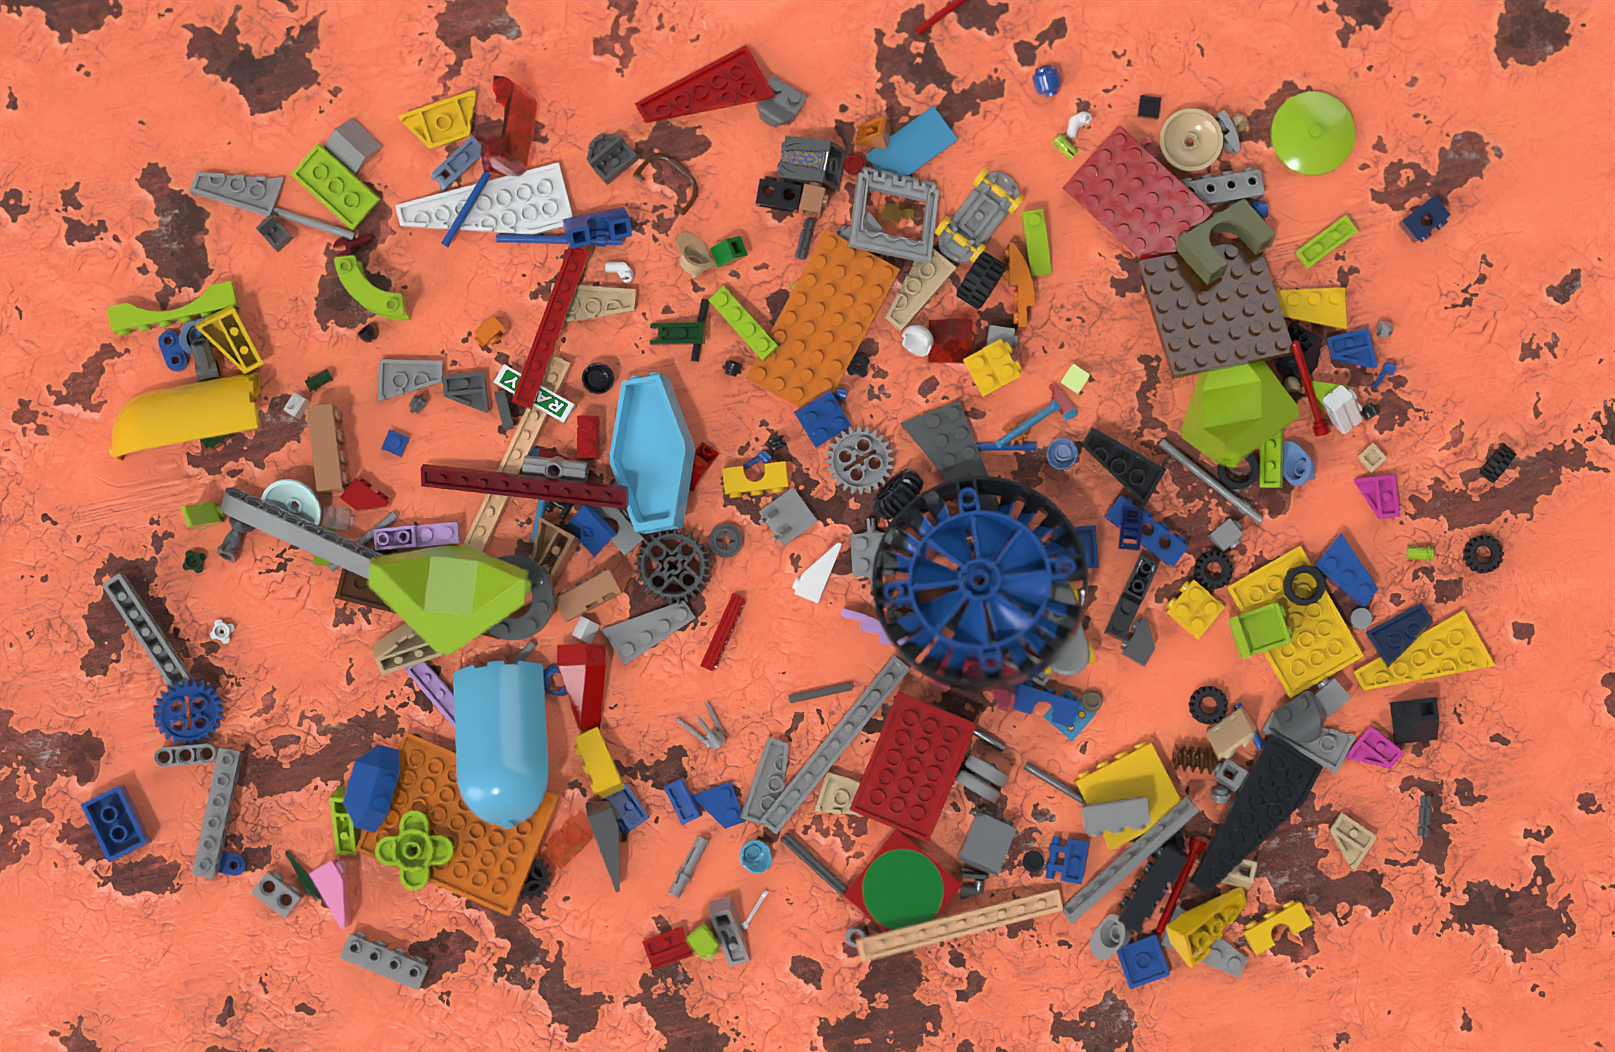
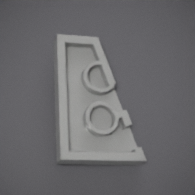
[378,359,443,402]

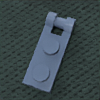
[429,136,487,192]

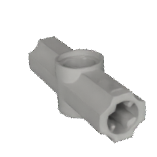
[522,455,589,482]

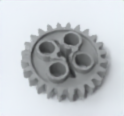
[825,426,894,495]

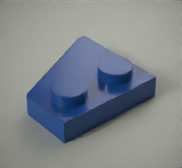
[1325,328,1378,369]
[693,782,745,829]

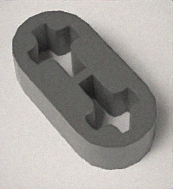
[495,390,515,431]

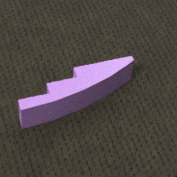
[841,608,909,646]

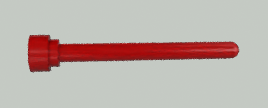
[1291,340,1331,436]
[1156,837,1207,934]

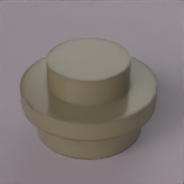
[1081,691,1103,712]

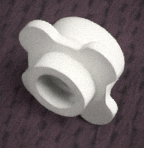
[210,619,234,644]

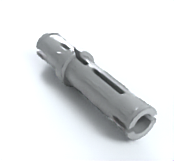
[668,835,709,899]

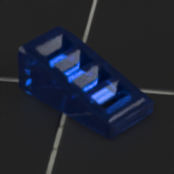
[1118,506,1144,551]

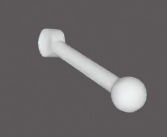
[741,890,768,930]

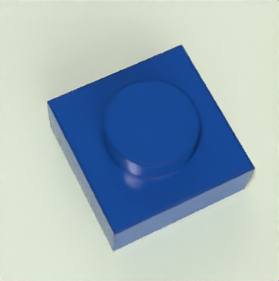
[381,429,410,457]

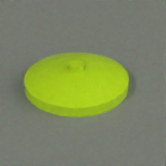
[1270,91,1356,176]

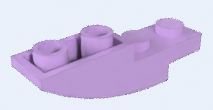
[373,522,461,551]

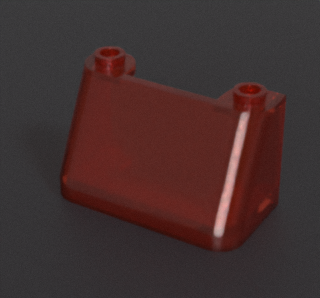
[480,75,537,176]

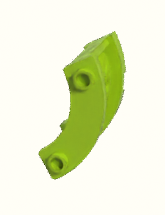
[334,255,410,321]

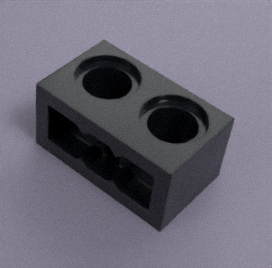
[756,176,801,213]

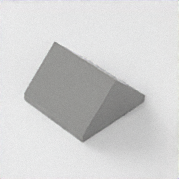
[324,118,383,176]

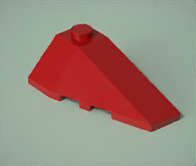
[557,644,606,730]

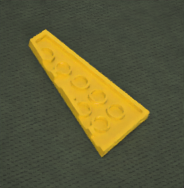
[1352,610,1495,691]

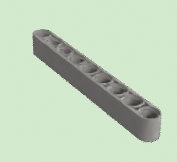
[220,487,384,579]

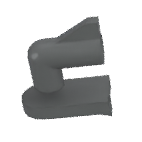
[960,867,990,899]

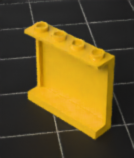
[1074,741,1181,850]

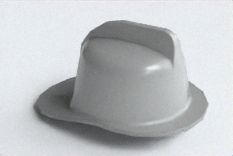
[1090,914,1131,960]

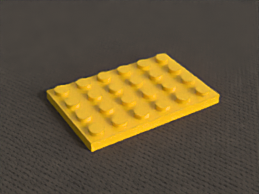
[1226,545,1364,698]

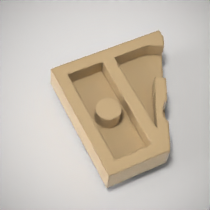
[1329,812,1377,871]

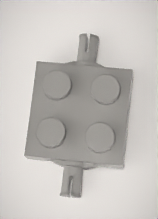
[850,518,896,591]

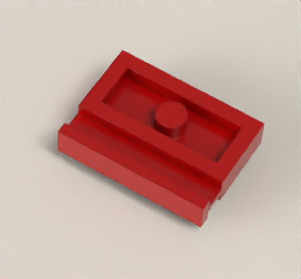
[642,926,693,970]

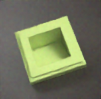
[1060,364,1090,394]

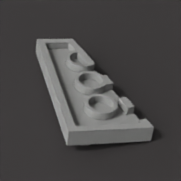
[189,172,285,217]
[602,600,696,665]
[1261,712,1356,774]
[740,737,789,831]
[1160,905,1248,978]

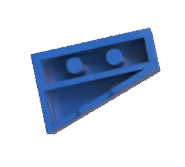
[1312,533,1378,607]

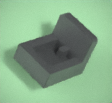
[256,215,294,252]

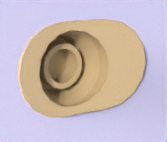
[676,232,714,279]

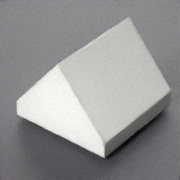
[284,392,310,420]
[572,616,600,644]

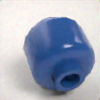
[1032,64,1062,97]

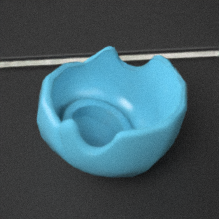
[739,840,773,874]

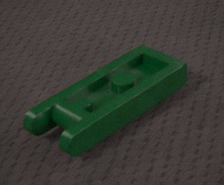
[650,322,706,345]

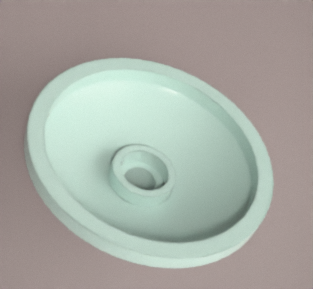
[261,479,322,525]

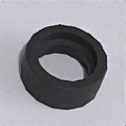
[1217,453,1259,490]
[1283,565,1325,606]

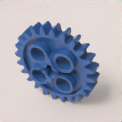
[153,678,224,745]

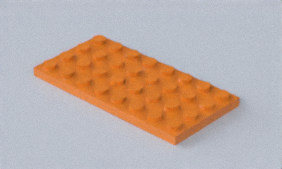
[746,229,901,408]

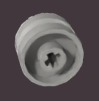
[955,754,1010,804]

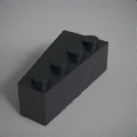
[1081,426,1166,506]
[1118,840,1189,935]

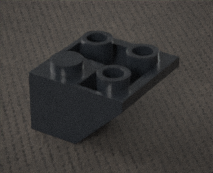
[1272,321,1322,381]
[1389,697,1439,745]

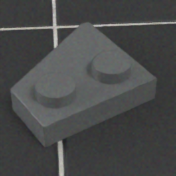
[442,371,489,413]

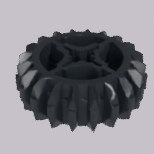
[872,468,924,520]

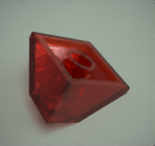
[928,319,972,364]

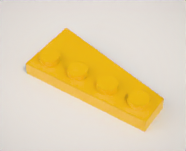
[1275,287,1347,330]

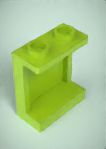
[1227,602,1293,659]

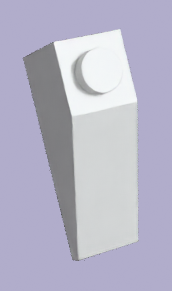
[792,543,842,604]

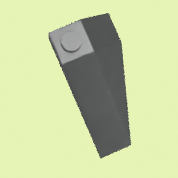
[585,801,621,893]

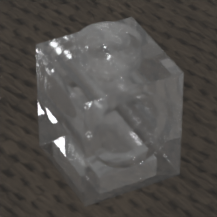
[322,506,355,532]

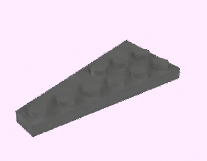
[900,401,999,513]

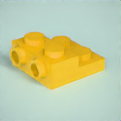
[963,339,1023,397]
[1165,580,1225,640]

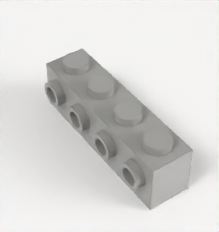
[1181,167,1265,207]
[339,931,431,991]

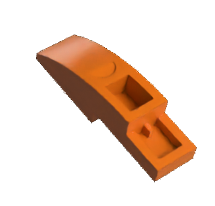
[1004,243,1035,329]

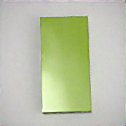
[290,143,381,231]

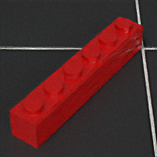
[700,593,746,671]

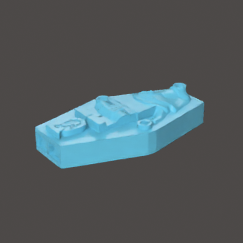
[609,372,695,534]

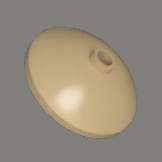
[1159,108,1223,172]

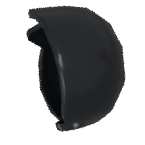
[581,362,615,394]

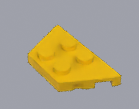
[398,90,476,150]

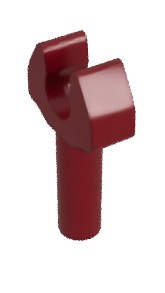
[333,234,373,257]

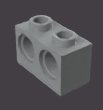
[251,871,303,919]

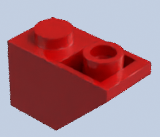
[689,442,720,492]
[340,478,391,512]

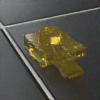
[878,204,914,226]

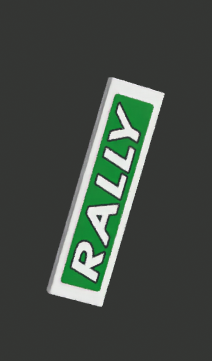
[494,364,576,424]

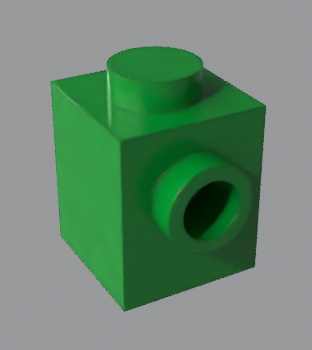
[710,236,748,268]

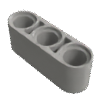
[154,744,219,767]

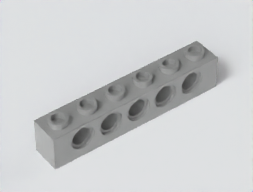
[102,573,193,688]
[192,748,244,880]

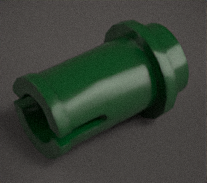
[305,368,333,392]

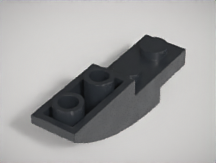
[1104,555,1159,642]

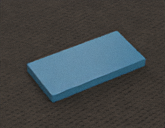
[865,106,958,181]

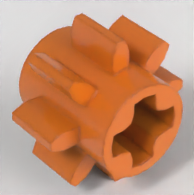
[1003,420,1029,446]

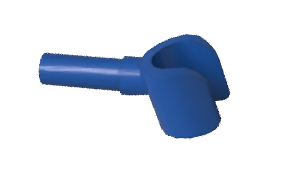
[1372,362,1397,388]
[834,388,848,401]
[743,450,773,469]

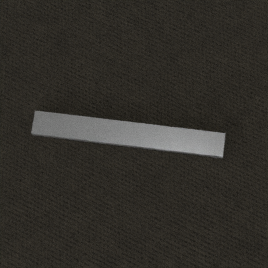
[1062,796,1200,924]

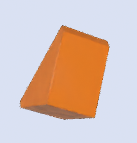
[855,116,892,149]

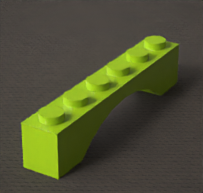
[107,281,240,336]

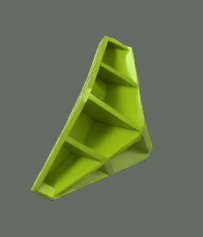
[1181,361,1299,468]
[368,544,531,654]

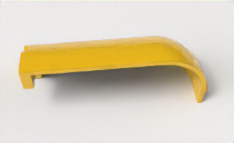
[109,371,261,461]

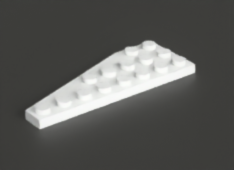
[395,162,573,235]

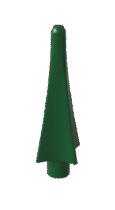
[285,851,323,902]

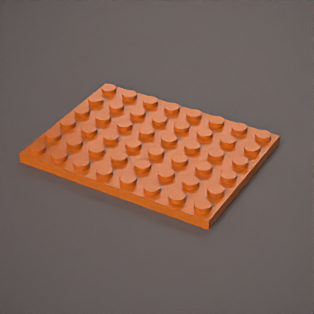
[355,732,560,916]

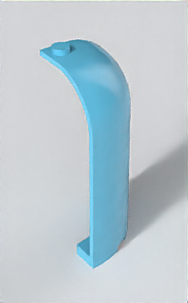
[453,661,548,829]

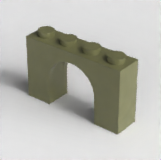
[1175,198,1276,285]

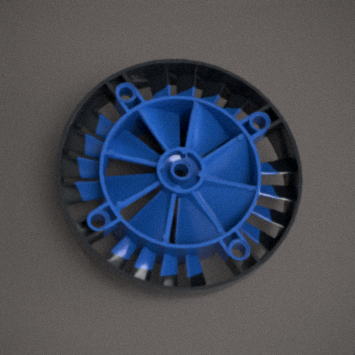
[872,476,1089,692]

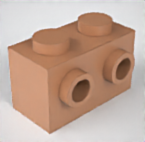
[799,182,829,219]

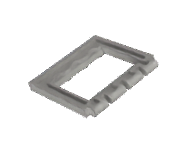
[848,167,939,264]

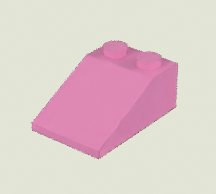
[309,859,351,930]

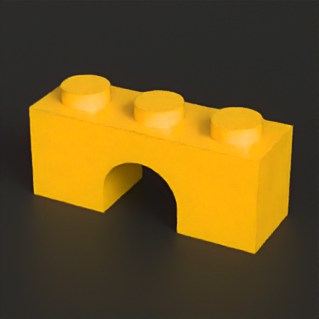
[722,461,788,498]
[1242,899,1313,955]

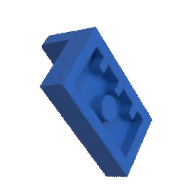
[600,783,650,835]

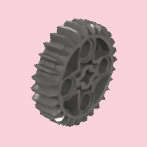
[634,528,712,605]

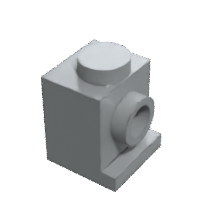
[1213,758,1248,793]

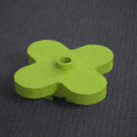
[375,811,455,891]

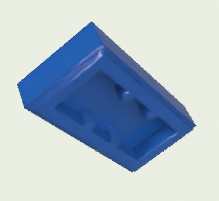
[663,777,702,825]

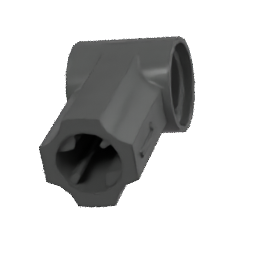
[191,337,220,381]

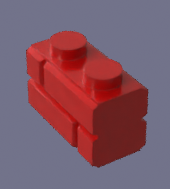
[577,415,600,460]

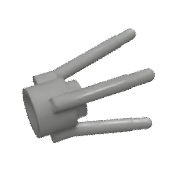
[676,701,727,750]

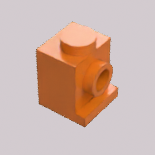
[474,315,508,348]

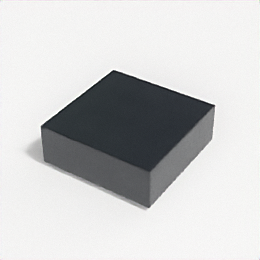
[1137,95,1161,120]

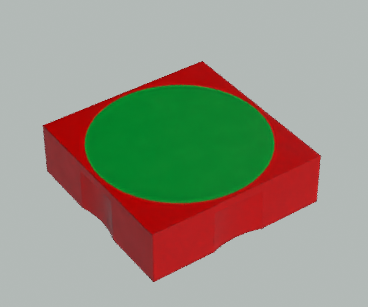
[840,830,963,952]

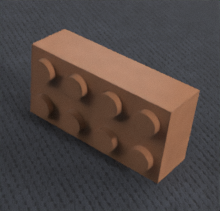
[306,404,351,494]

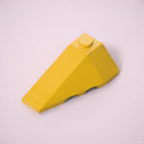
[1166,887,1247,968]

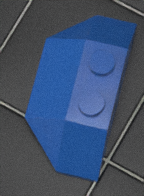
[343,744,399,832]

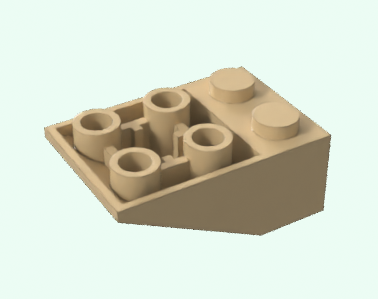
[1206,706,1256,759]

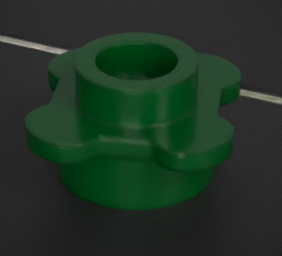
[182,550,206,573]

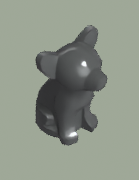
[217,516,255,563]

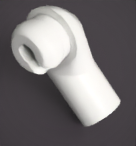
[1066,111,1092,139]
[606,262,634,283]

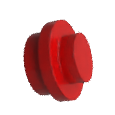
[844,154,865,176]

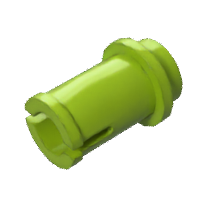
[1052,134,1079,160]
[1406,545,1434,562]

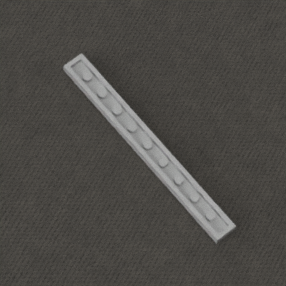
[759,655,910,834]

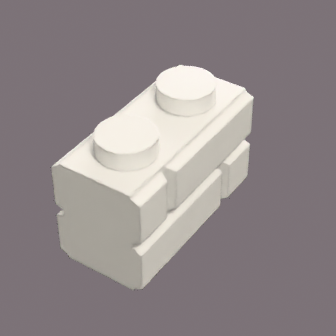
[1323,385,1363,434]

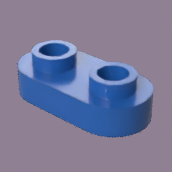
[158,331,188,372]
[219,851,246,876]

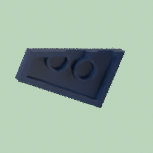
[1366,603,1433,669]

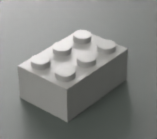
[1079,796,1151,837]

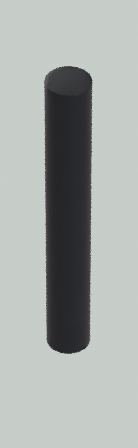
[691,299,709,362]

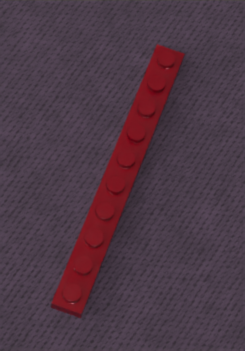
[420,464,629,509]

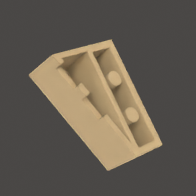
[373,623,442,675]

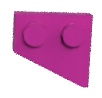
[1354,474,1400,519]
[1345,725,1404,769]

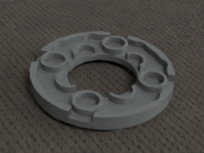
[487,555,556,640]

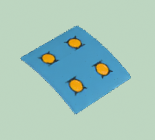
[1043,689,1096,741]

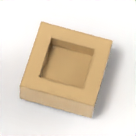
[1356,443,1387,473]

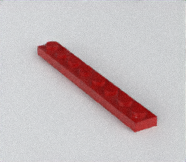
[511,246,590,410]

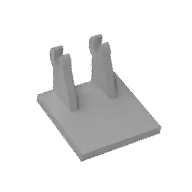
[758,487,818,546]

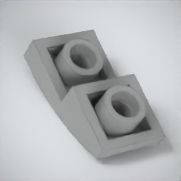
[1215,110,1240,156]

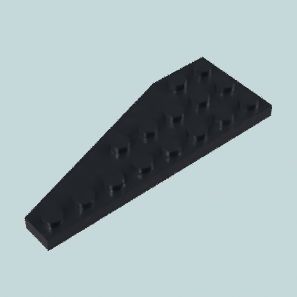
[1189,734,1323,893]

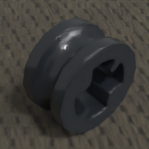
[766,435,787,452]

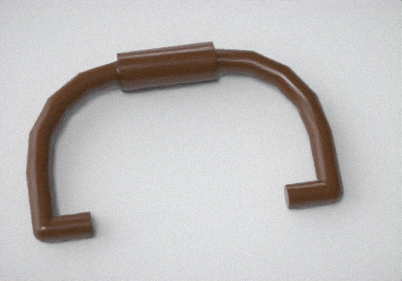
[633,155,698,215]

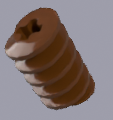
[1172,743,1218,775]

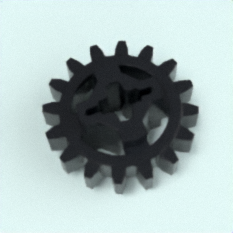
[520,855,552,900]

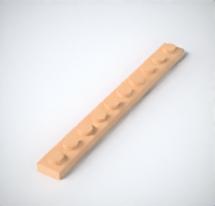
[463,355,572,553]
[856,889,1063,961]

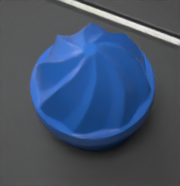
[1250,200,1269,219]

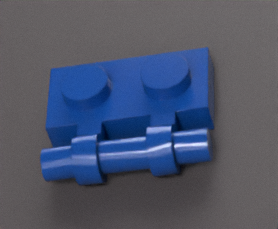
[1045,836,1089,885]

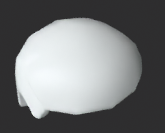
[902,325,934,356]

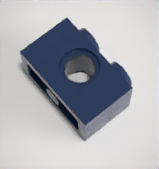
[1398,195,1451,243]

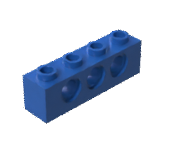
[1104,495,1188,568]

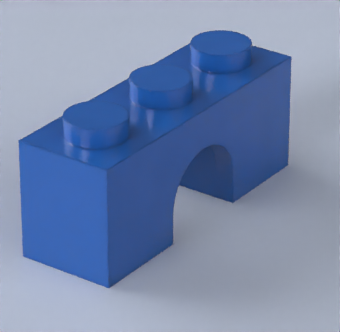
[562,207,632,249]
[1011,681,1080,728]

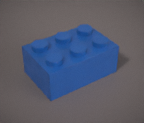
[81,785,152,862]

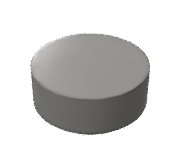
[1350,608,1372,629]

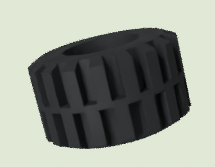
[956,251,1006,310]

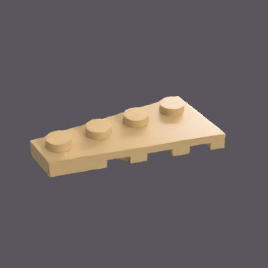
[885,248,957,333]
[551,283,636,323]
[814,771,862,816]

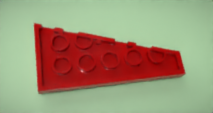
[635,45,776,123]

